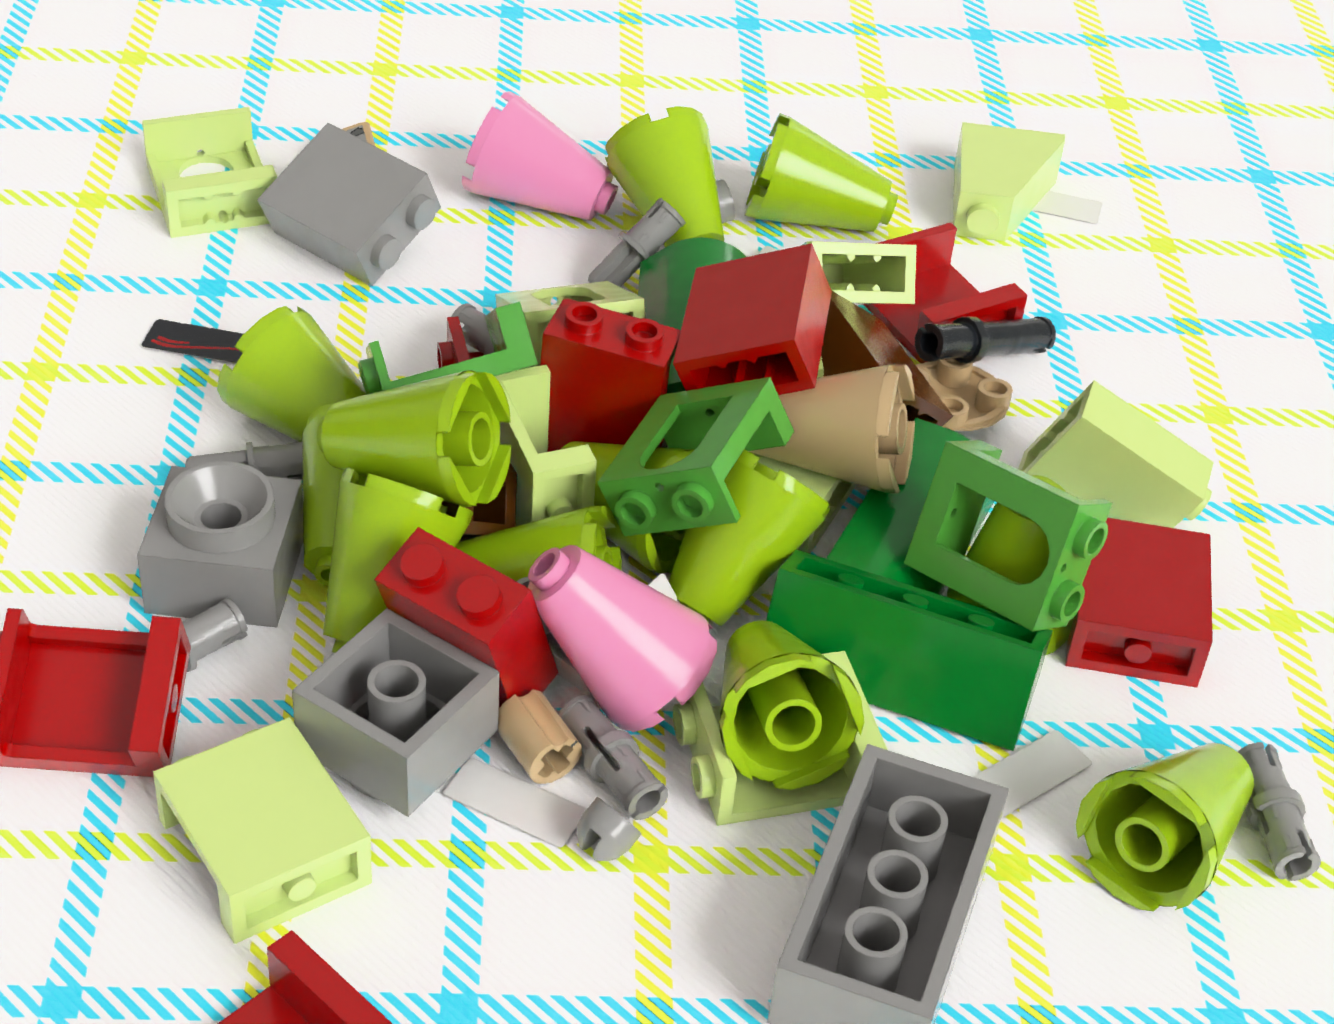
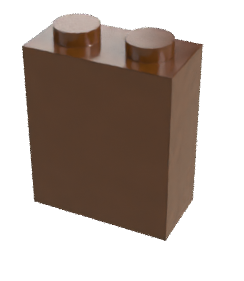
[821,291,953,426]

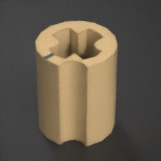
[497,689,582,784]

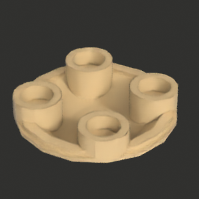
[916,359,1013,431]

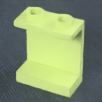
[495,365,597,526]
[673,651,888,826]
[153,717,372,944]

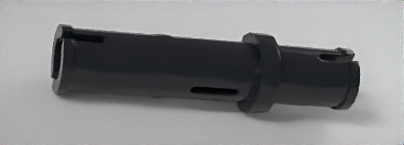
[915,316,1056,363]

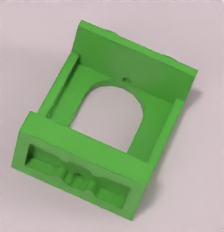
[358,301,538,395]
[597,377,794,537]
[904,440,1113,632]

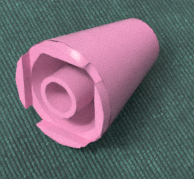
[461,91,618,220]
[528,545,717,732]

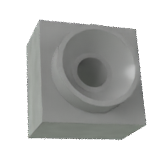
[137,461,303,628]
[292,608,500,817]

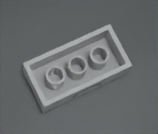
[767,744,1009,1024]

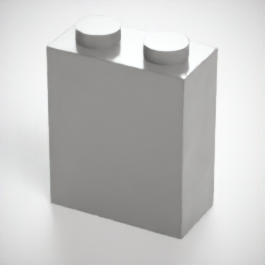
[257,122,441,286]

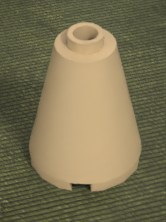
[749,364,915,493]

